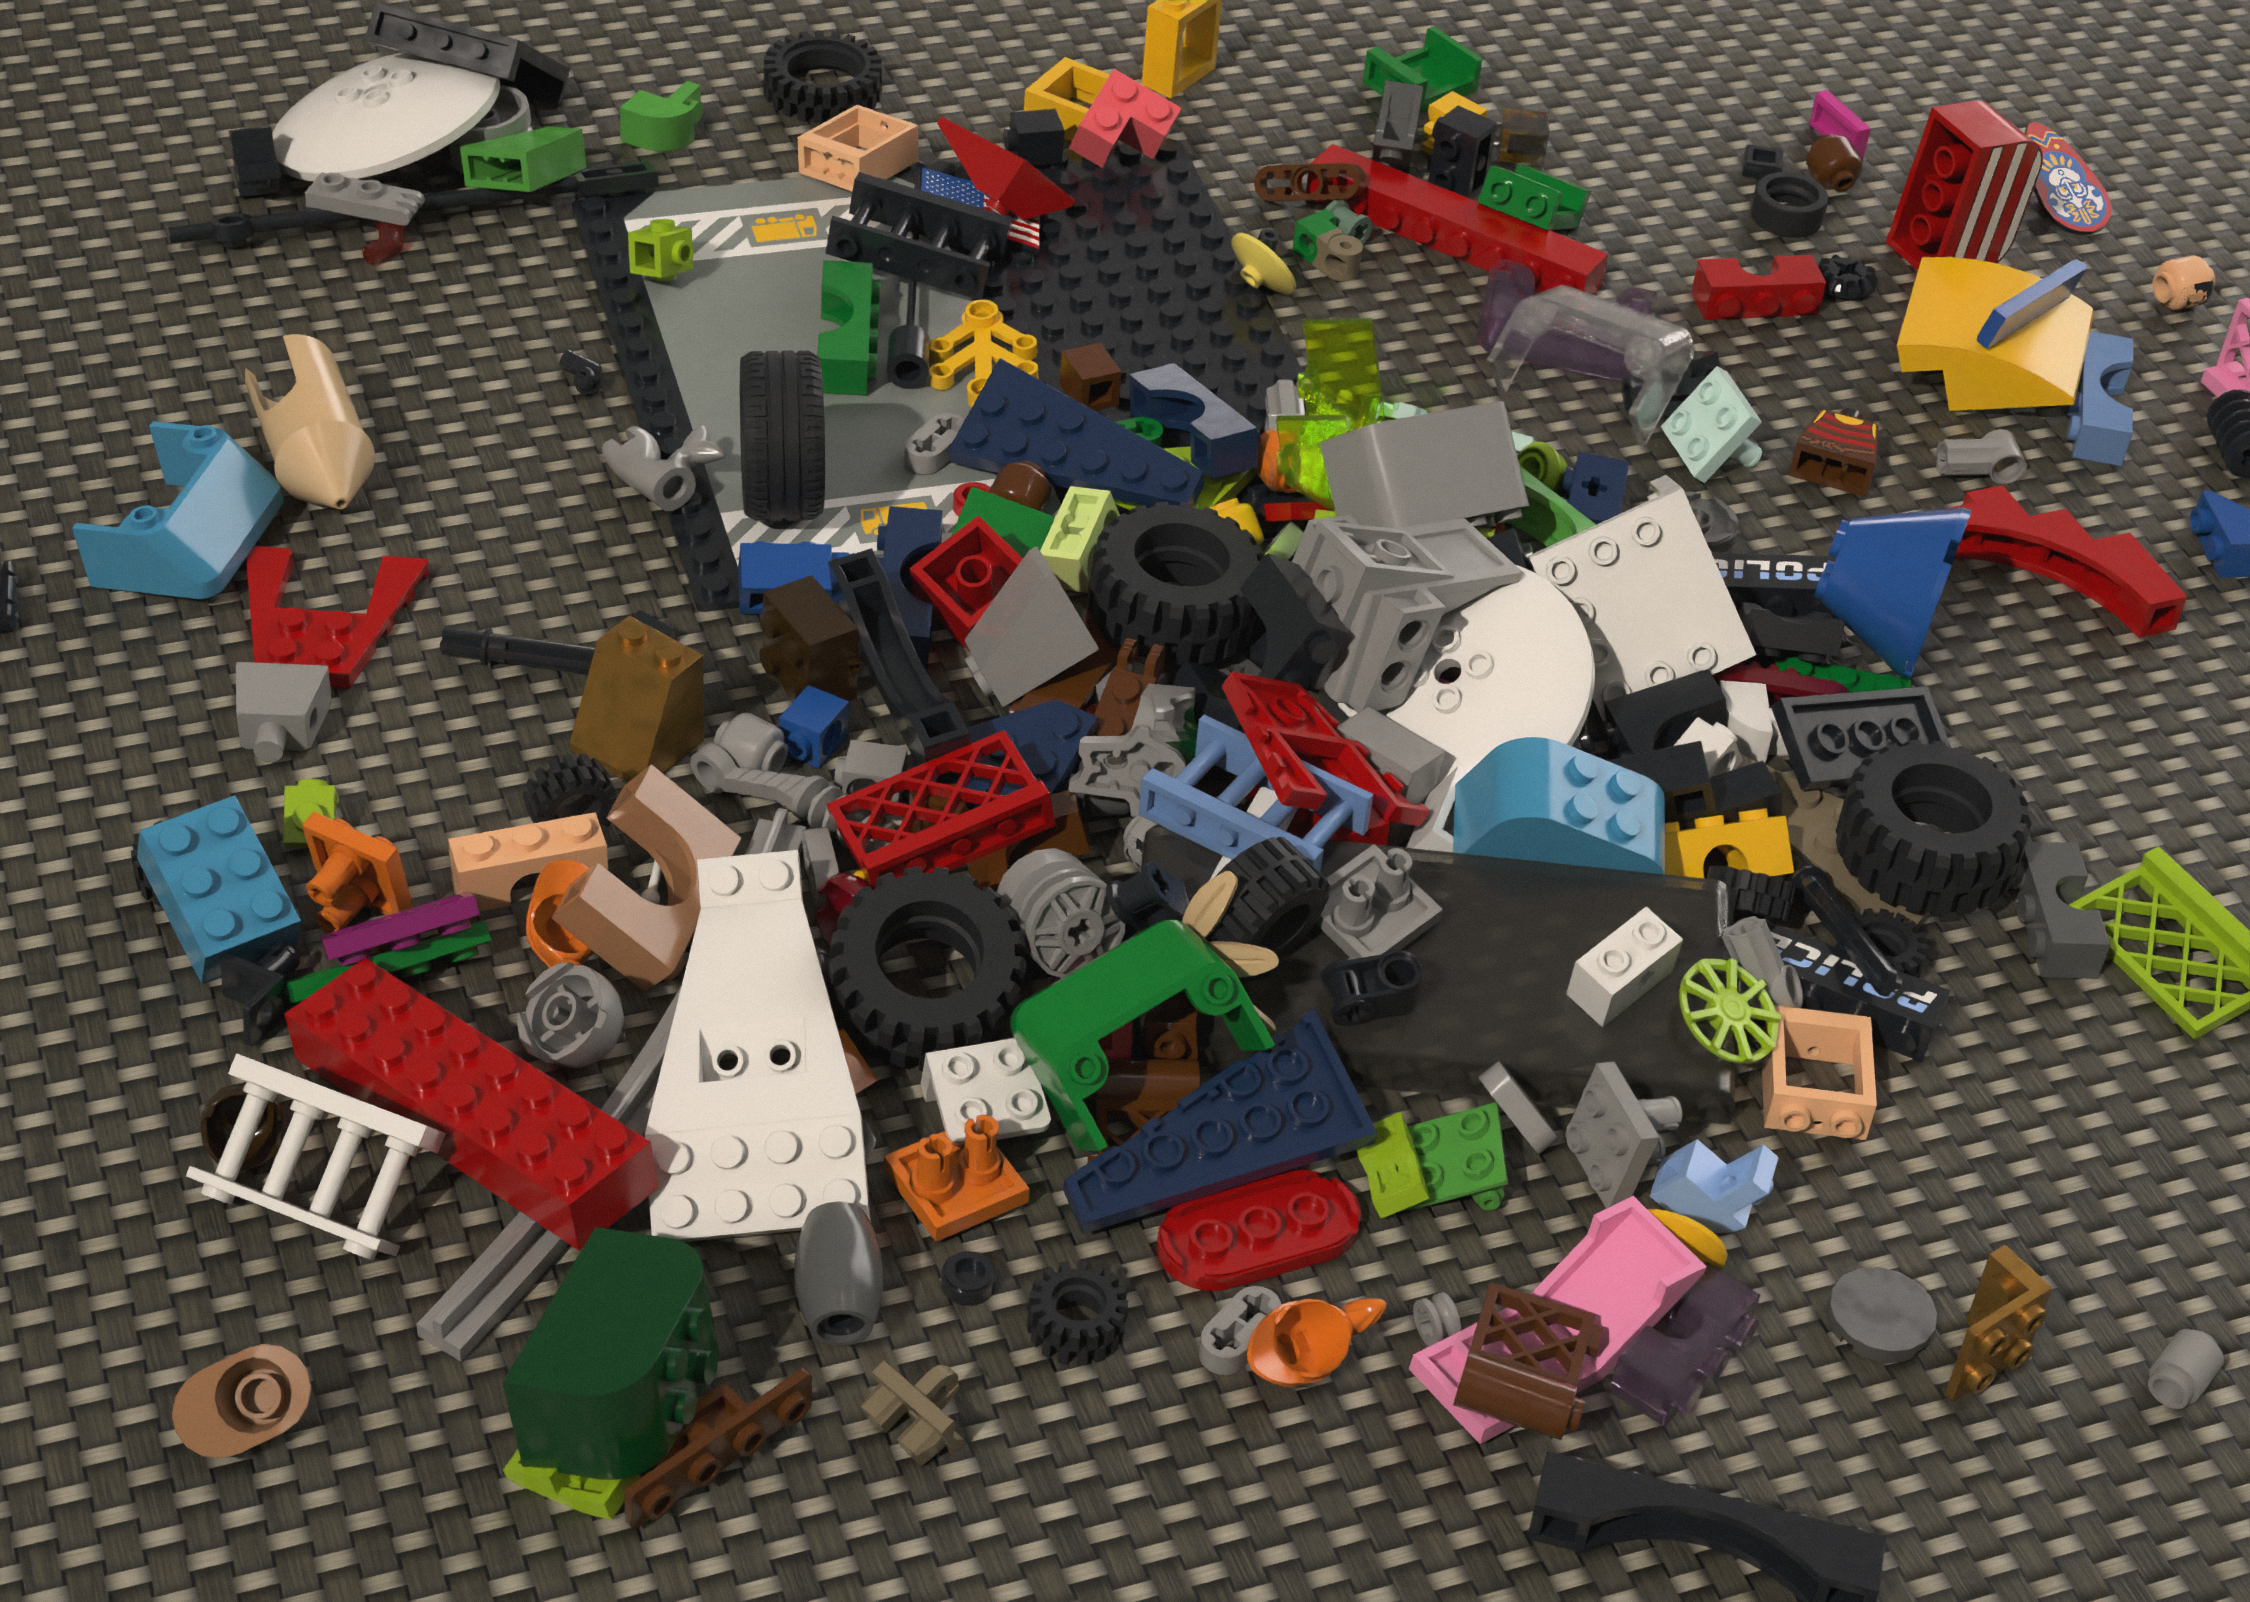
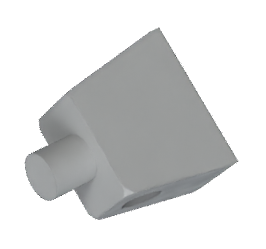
[236,662,332,763]

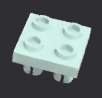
[1661,366,1762,483]

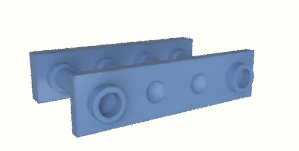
[1138,715,1373,872]

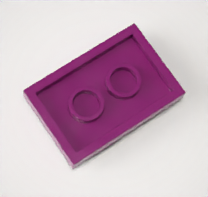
[320,892,480,966]

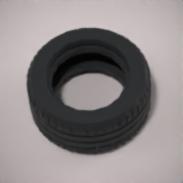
[740,350,825,521]

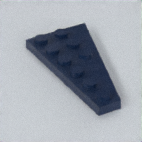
[948,358,1205,508]
[1063,1009,1377,1234]

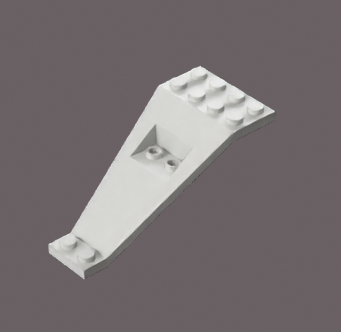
[645,850,871,1242]

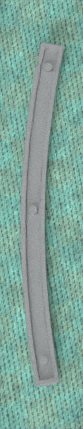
[417,808,806,1361]

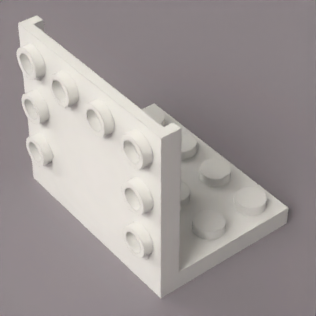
[1528,475,1756,722]

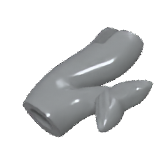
[602,424,726,511]

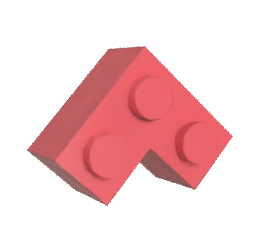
[1069,69,1181,168]

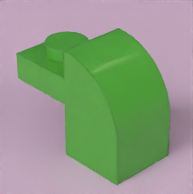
[620,81,704,151]

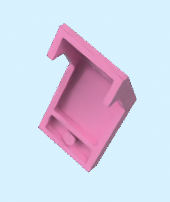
[1409,1196,1706,1444]

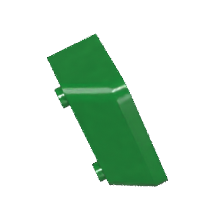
[1010,920,1275,1151]

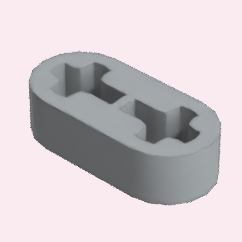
[904,413,965,474]
[801,827,839,908]
[1478,1061,1560,1154]
[1199,1286,1281,1375]

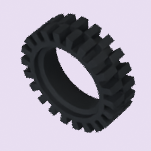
[764,30,882,124]

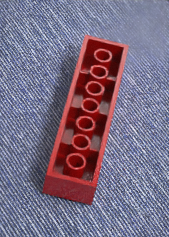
[284,958,659,1251]

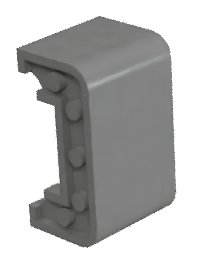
[1319,401,1529,528]

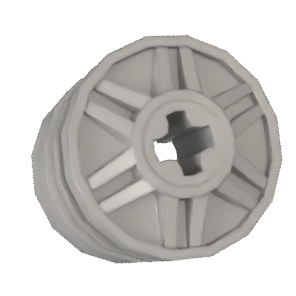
[996,848,1125,978]

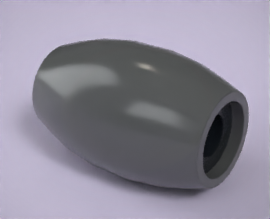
[794,1202,884,1346]

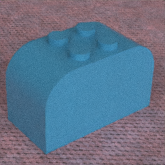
[1452,737,1665,927]

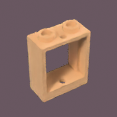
[798,105,919,191]
[1762,1005,1877,1140]

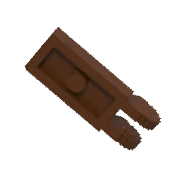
[1094,638,1166,736]

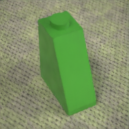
[460,126,587,192]

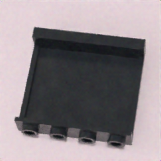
[365,2,570,106]

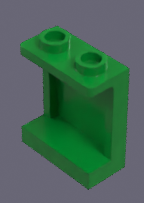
[1363,26,1482,114]
[1478,164,1592,230]

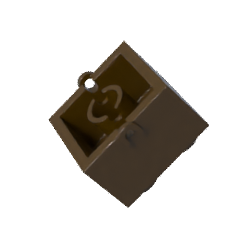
[759,575,864,702]

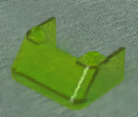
[1276,318,1385,511]

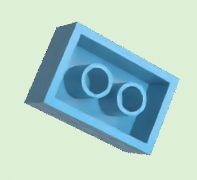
[137,795,301,984]

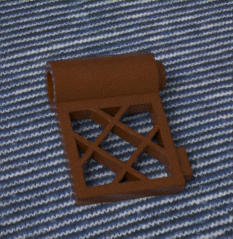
[1083,1059,1200,1163]
[1453,1282,1603,1440]

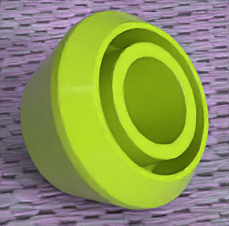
[1517,442,1567,493]

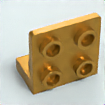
[1945,1245,2053,1402]

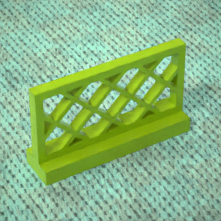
[2069,846,2250,1040]

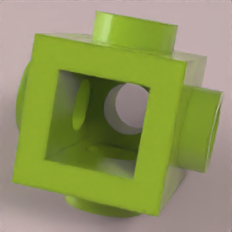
[628,219,694,281]

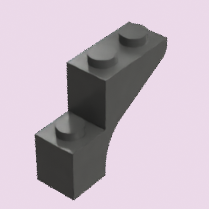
[1372,80,1423,174]

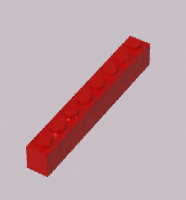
[1306,144,1608,309]

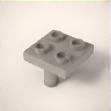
[1315,844,1443,959]
[1564,1062,1682,1209]

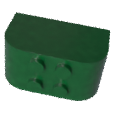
[502,1227,719,1480]

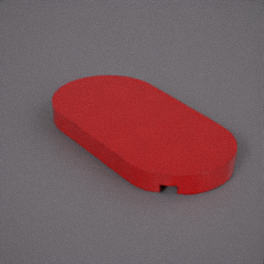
[1156,1170,1361,1291]

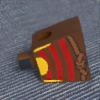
[1788,408,1879,497]

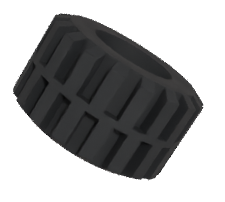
[1206,837,1331,959]

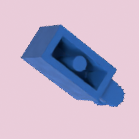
[738,541,854,614]

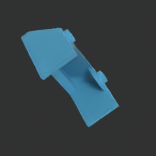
[72,421,284,599]

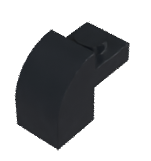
[228,126,281,197]

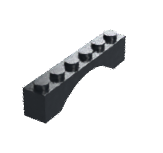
[828,548,971,783]
[1527,1451,1886,1602]

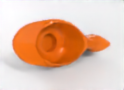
[526,859,595,969]
[1247,1298,1387,1388]

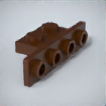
[624,1368,812,1529]

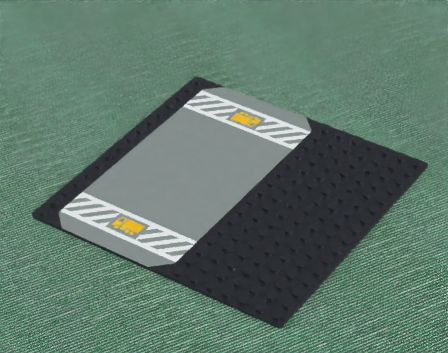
[572,138,1333,612]

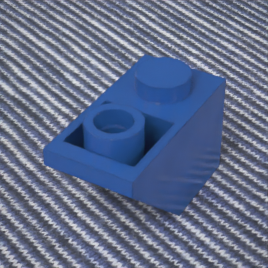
[2190,491,2250,578]

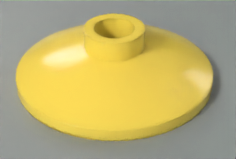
[1231,233,1296,295]

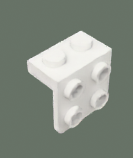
[921,1038,1051,1147]

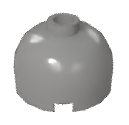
[517,962,624,1069]

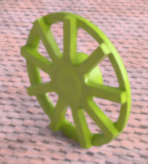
[1679,958,1782,1064]

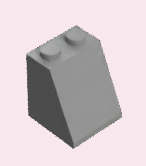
[964,546,1099,707]

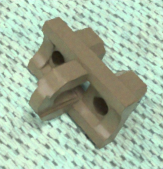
[860,1360,966,1466]

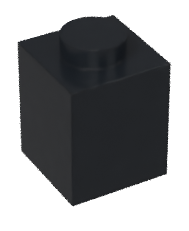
[1003,109,1065,166]

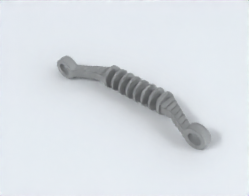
[690,743,963,956]

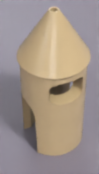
[245,334,375,509]

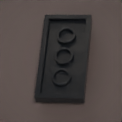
[1771,687,1951,790]

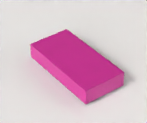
[1809,90,1871,161]

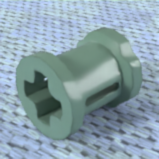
[1325,199,1373,245]

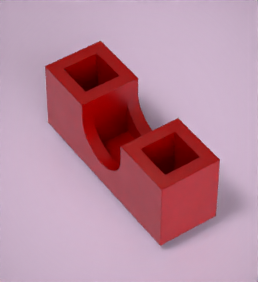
[1691,255,1826,320]

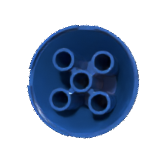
[1814,507,1972,681]

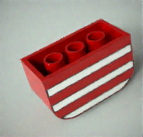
[1886,100,2043,270]

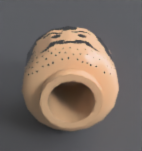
[2152,255,2215,310]

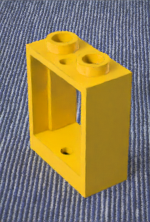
[1141,0,1222,99]
[1024,57,1110,142]

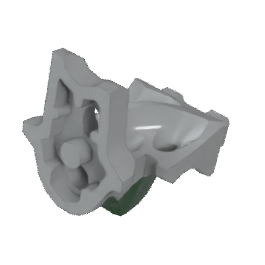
[1068,683,1198,817]

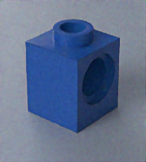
[779,685,849,769]

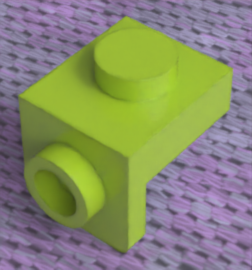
[283,779,339,848]

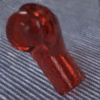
[362,221,404,265]

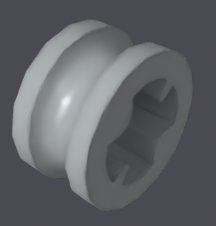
[1413,1292,1461,1346]

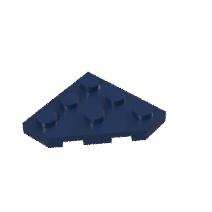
[912,699,1100,810]

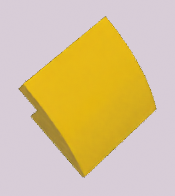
[1897,257,2094,411]

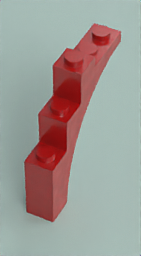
[1945,485,2187,638]

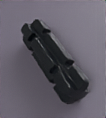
[0,560,18,632]

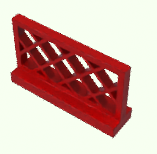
[826,730,1056,890]

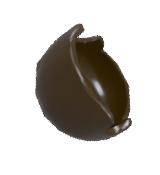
[201,1082,284,1172]

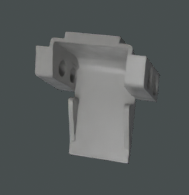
[1292,514,1523,713]

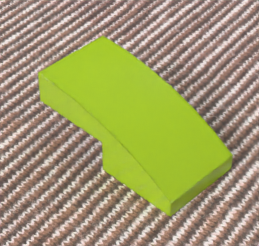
[1357,1112,1429,1219]
[503,1449,640,1520]

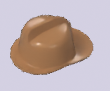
[172,1344,311,1459]

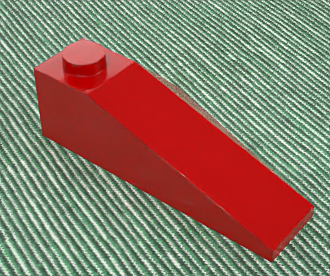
[937,116,1075,220]

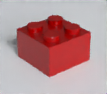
[909,515,1023,653]

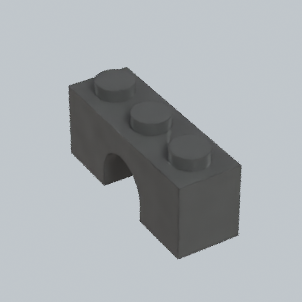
[2010,841,2110,979]

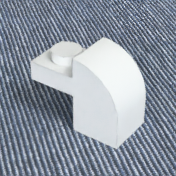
[1719,680,1789,763]

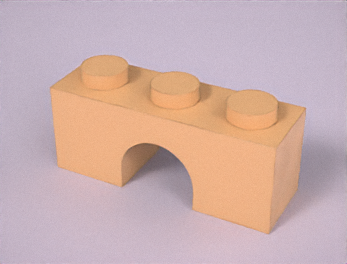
[448,812,608,912]

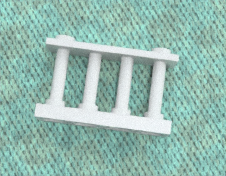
[186,1053,446,1260]

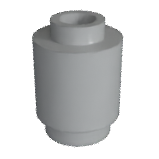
[2148,1329,2224,1409]

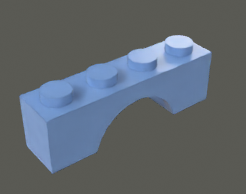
[2066,331,2133,466]

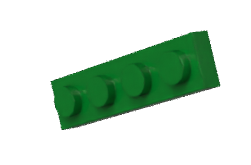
[284,921,491,1003]

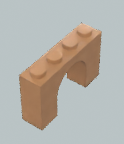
[552,764,741,992]

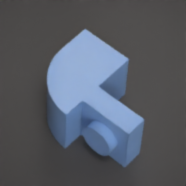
[1650,1139,1779,1233]

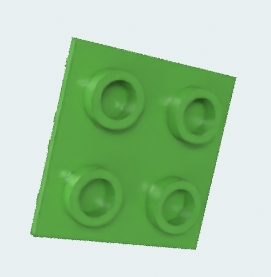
[1406,1102,1508,1211]

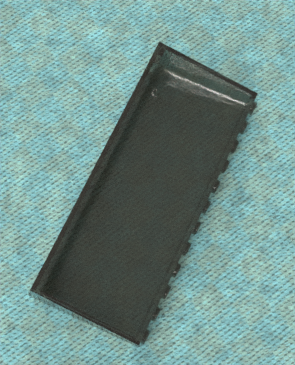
[1127,824,1735,1125]

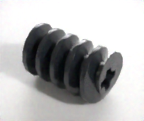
[2206,389,2250,478]

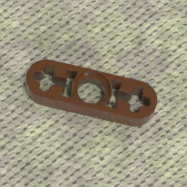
[1254,163,1367,201]

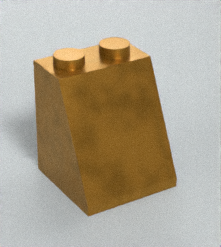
[569,616,704,782]

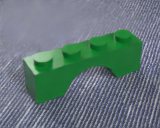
[817,260,880,395]

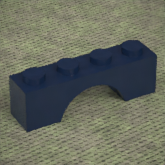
[1129,363,1261,479]
[876,506,943,669]

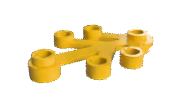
[929,300,1039,407]

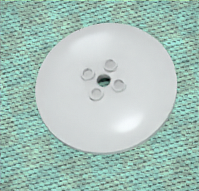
[272,52,500,181]
[1319,565,1595,786]

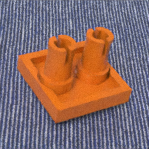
[302,811,414,933]
[883,1115,1030,1242]

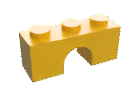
[1664,808,1794,889]

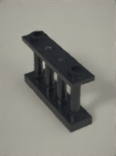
[825,172,1013,300]

